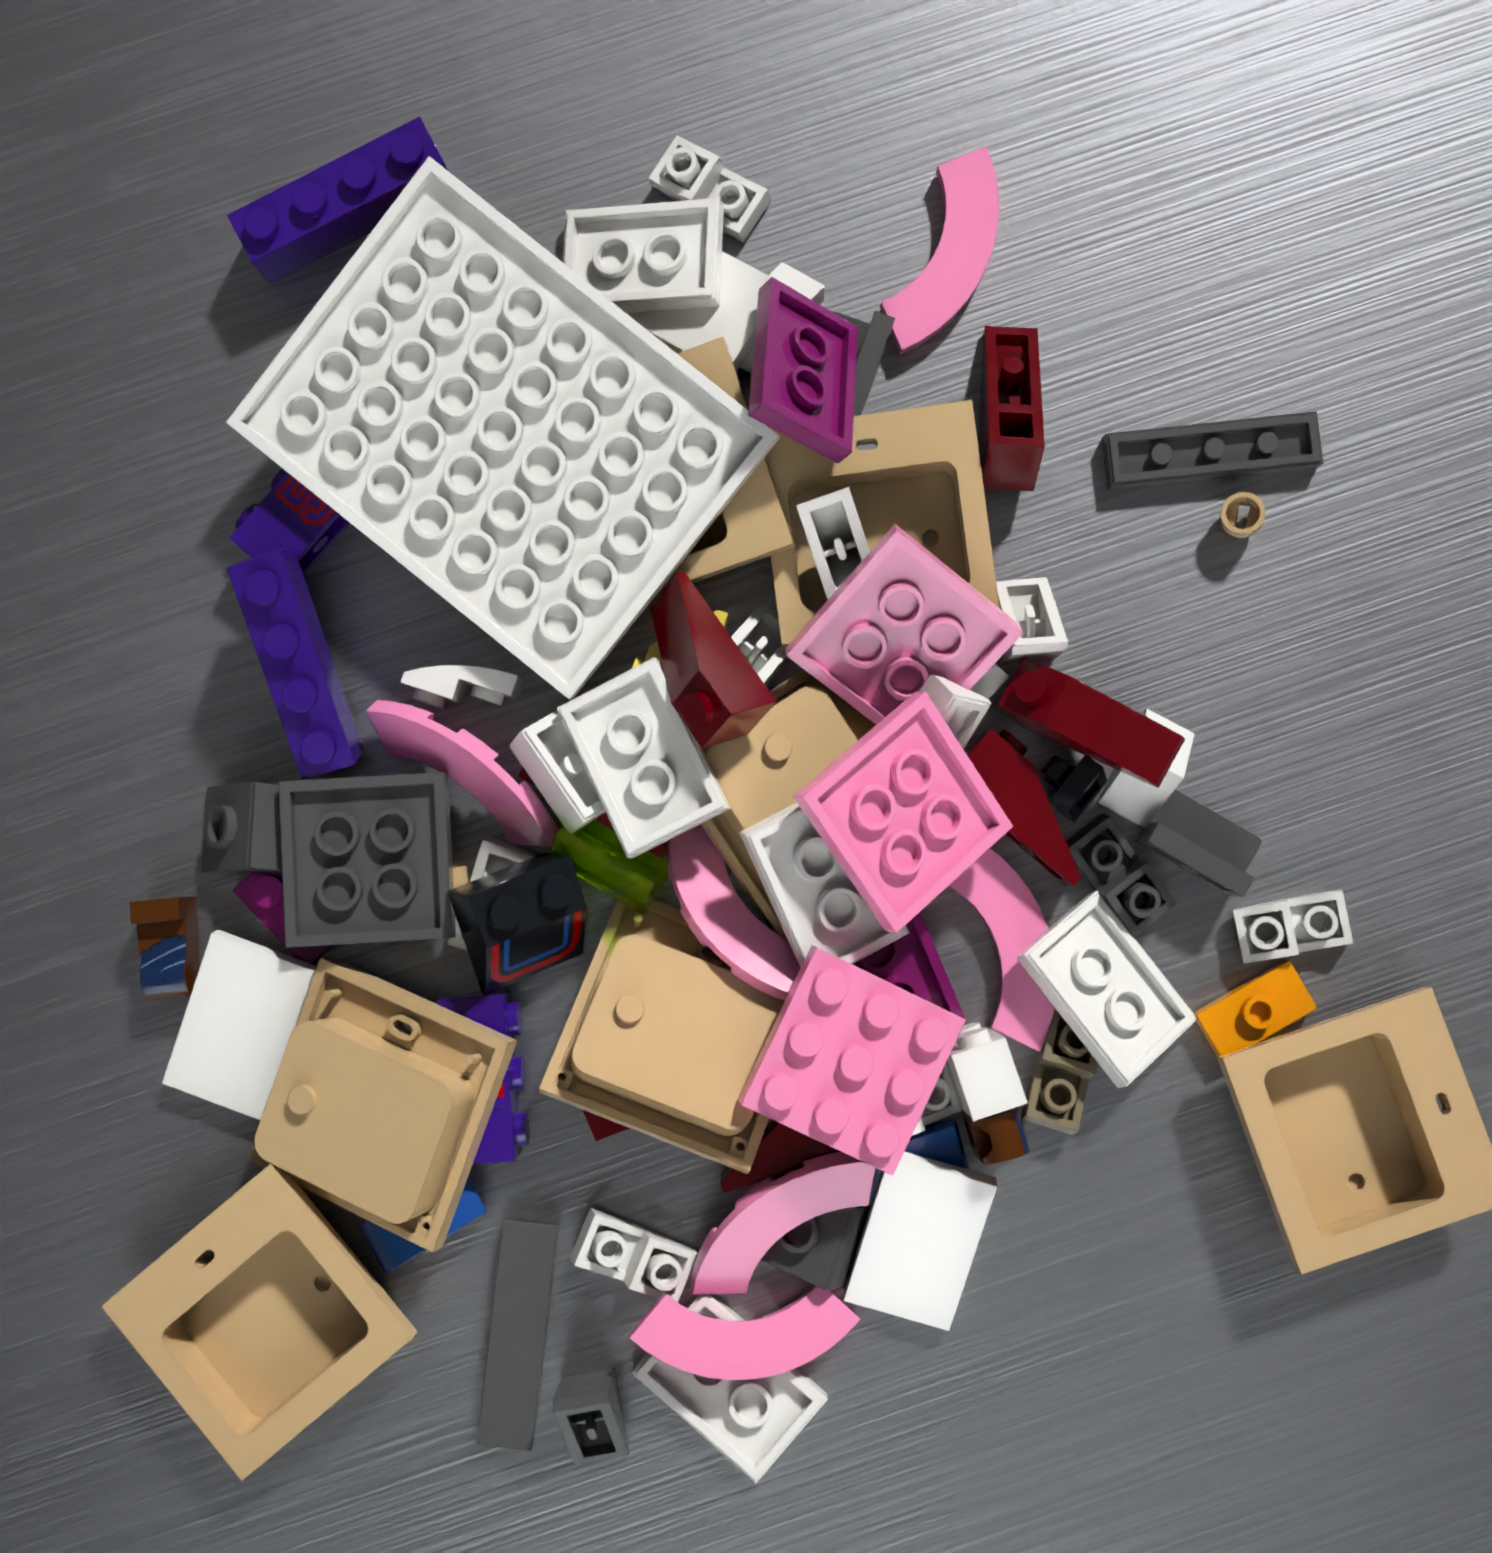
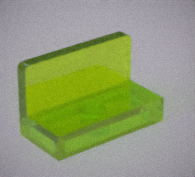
[552,820,669,915]

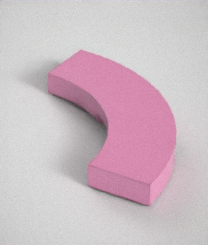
[880,146,999,355]
[366,700,561,847]
[666,824,800,1001]
[949,848,1054,1052]
[690,1152,875,1295]
[627,1284,860,1380]

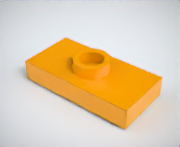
[1193,960,1318,1057]

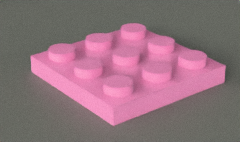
[786,524,1023,725]
[793,692,1013,933]
[737,945,966,1176]

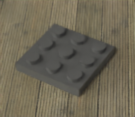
[279,772,456,948]

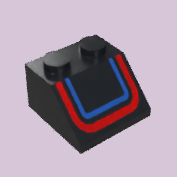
[447,852,587,995]

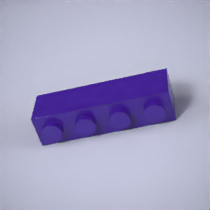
[227,116,448,284]
[226,546,364,780]

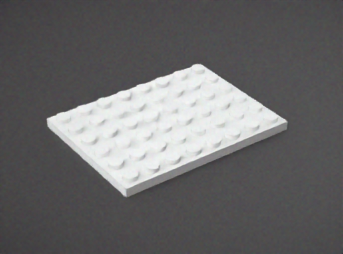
[226,156,780,700]

